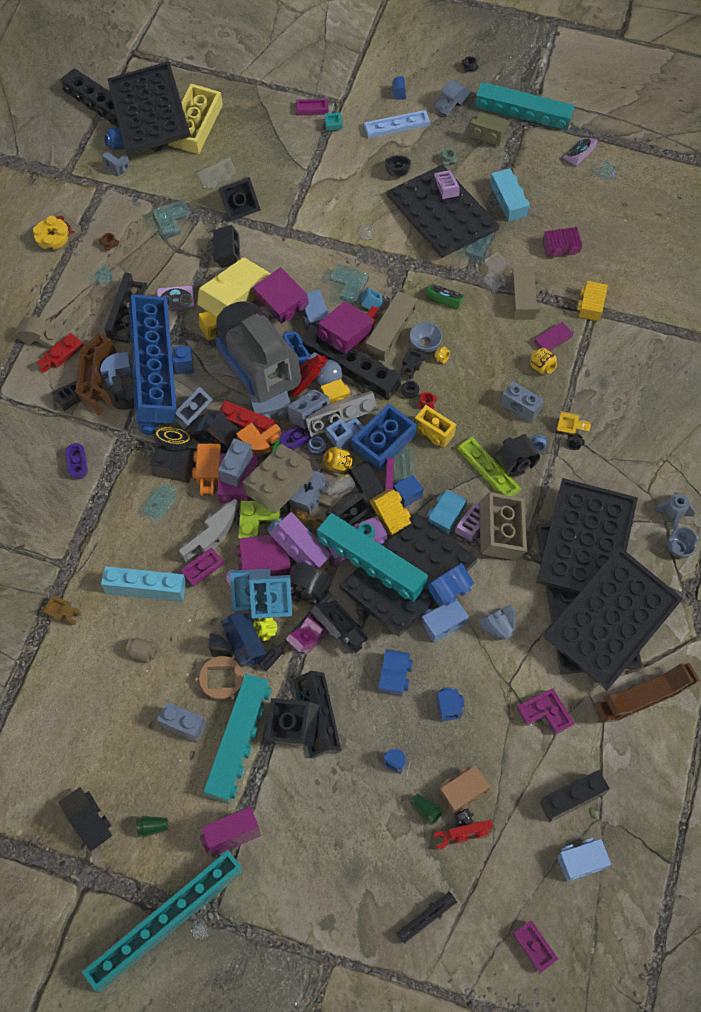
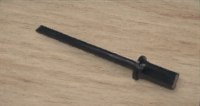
[258,591,333,671]

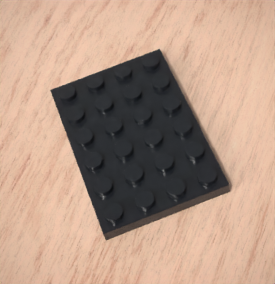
[107,61,191,155]
[387,165,499,258]
[536,478,638,594]
[339,514,477,637]
[543,546,683,691]

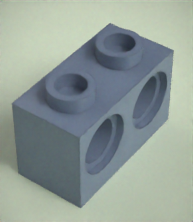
[287,389,330,429]

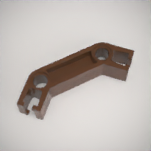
[76,333,117,416]
[593,663,700,723]

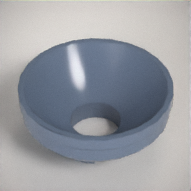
[410,322,442,352]

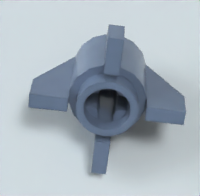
[655,492,695,530]
[479,604,515,640]

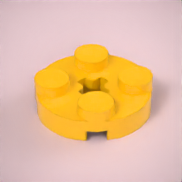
[33,216,69,249]

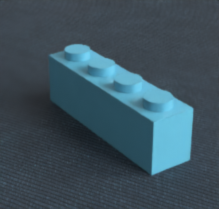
[101,566,186,602]

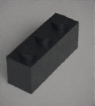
[540,770,610,822]

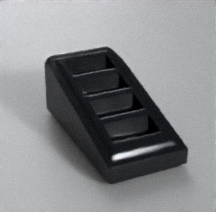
[52,381,81,411]

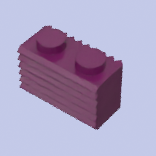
[542,227,583,257]

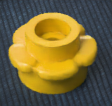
[435,347,450,364]

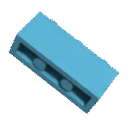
[490,168,530,222]

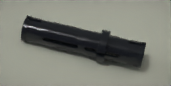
[396,891,457,944]

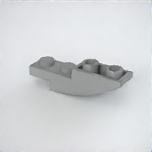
[305,391,378,437]
[179,499,239,563]

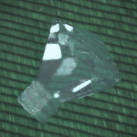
[600,162,616,179]
[95,264,112,284]

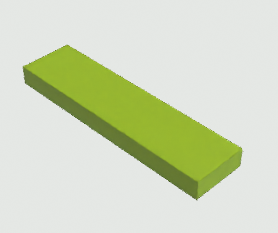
[457,437,521,496]

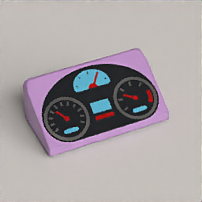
[563,138,598,167]
[157,286,194,310]

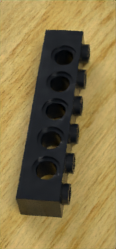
[301,324,401,400]

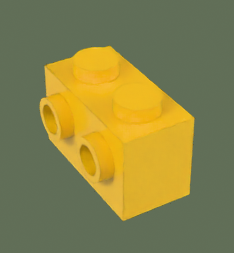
[414,405,456,448]

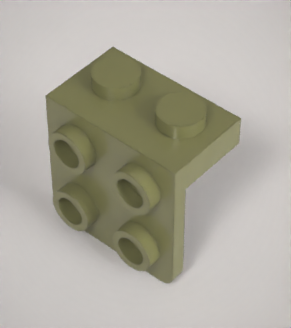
[469,112,510,146]

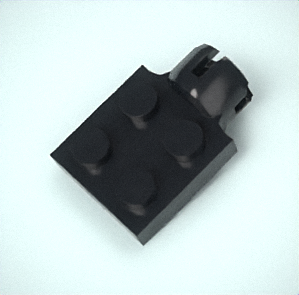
[310,600,368,654]

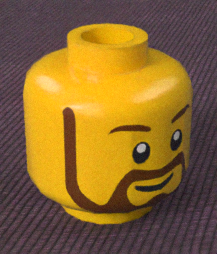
[530,348,557,375]
[323,447,352,473]

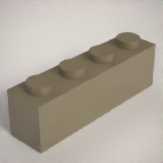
[364,291,417,362]

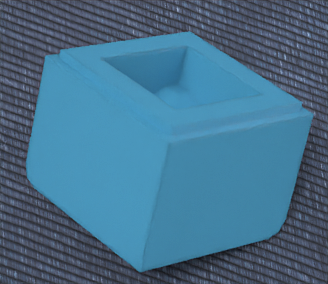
[360,287,383,309]

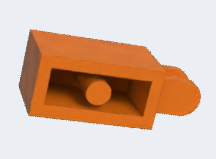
[193,444,222,496]

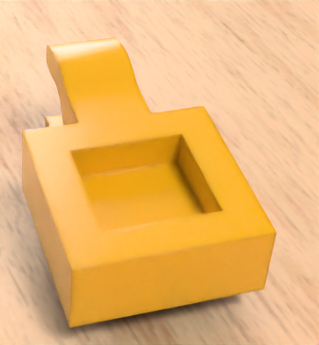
[557,411,591,434]

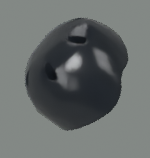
[385,155,411,178]

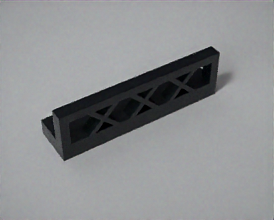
[104,273,147,343]
[293,671,342,759]

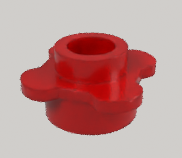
[417,392,437,410]

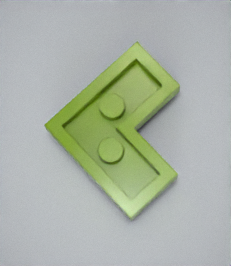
[238,501,280,539]

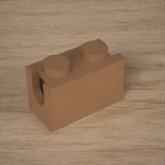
[439,766,490,815]

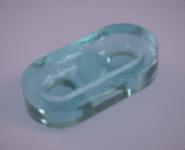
[145,485,176,520]

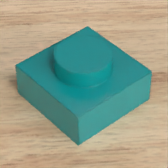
[325,112,343,131]

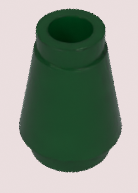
[410,794,442,825]
[136,816,168,838]

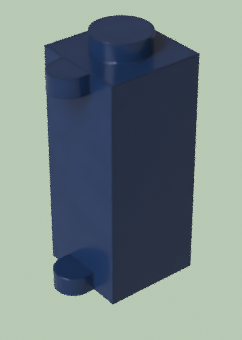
[221,613,266,667]

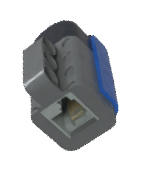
[215,301,301,402]

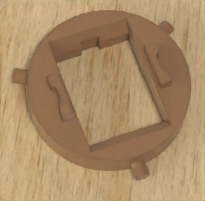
[195,655,244,701]

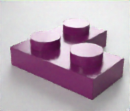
[517,688,575,735]

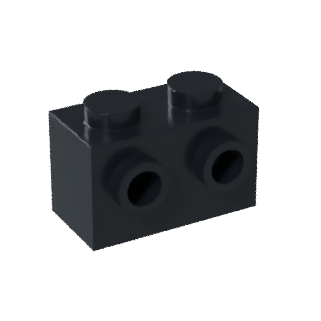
[212,225,241,268]
[325,491,373,526]

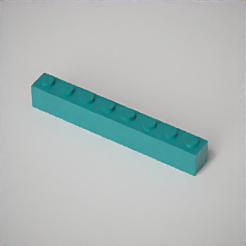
[82,850,244,993]

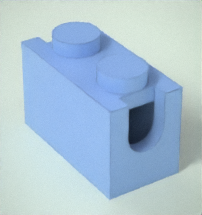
[557,838,611,882]

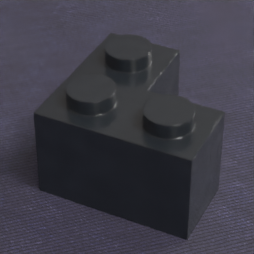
[188,411,240,454]
[58,787,113,852]

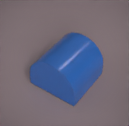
[392,76,406,100]
[383,749,406,774]

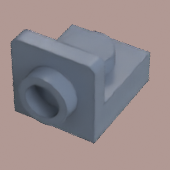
[102,151,130,176]

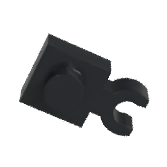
[400,347,426,380]

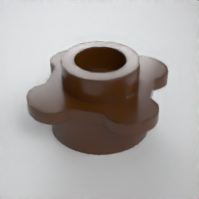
[99,233,119,251]

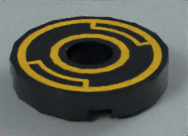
[154,426,192,451]

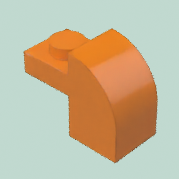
[236,423,281,455]

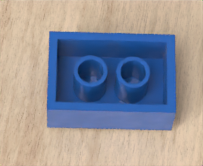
[351,404,417,472]

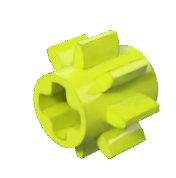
[253,617,277,641]

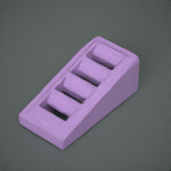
[434,170,459,199]
[455,502,480,542]

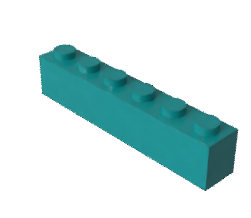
[475,82,575,130]
[317,513,428,602]
[204,674,272,804]

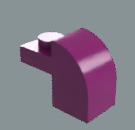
[286,614,328,654]

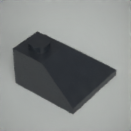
[218,177,261,221]
[150,445,197,483]

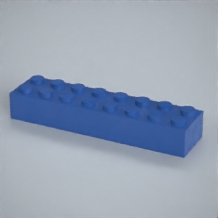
[129,294,176,423]

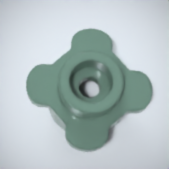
[440,149,458,165]

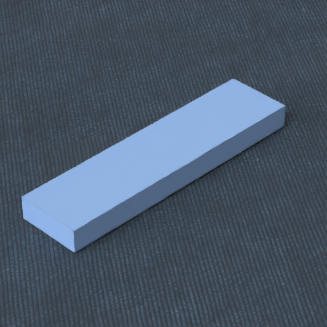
[364,110,430,139]

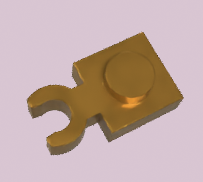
[292,509,324,530]
[42,595,82,625]

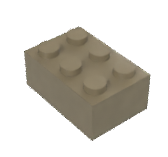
[243,444,313,514]
[480,492,527,560]

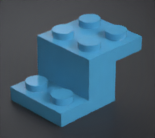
[230,569,292,618]

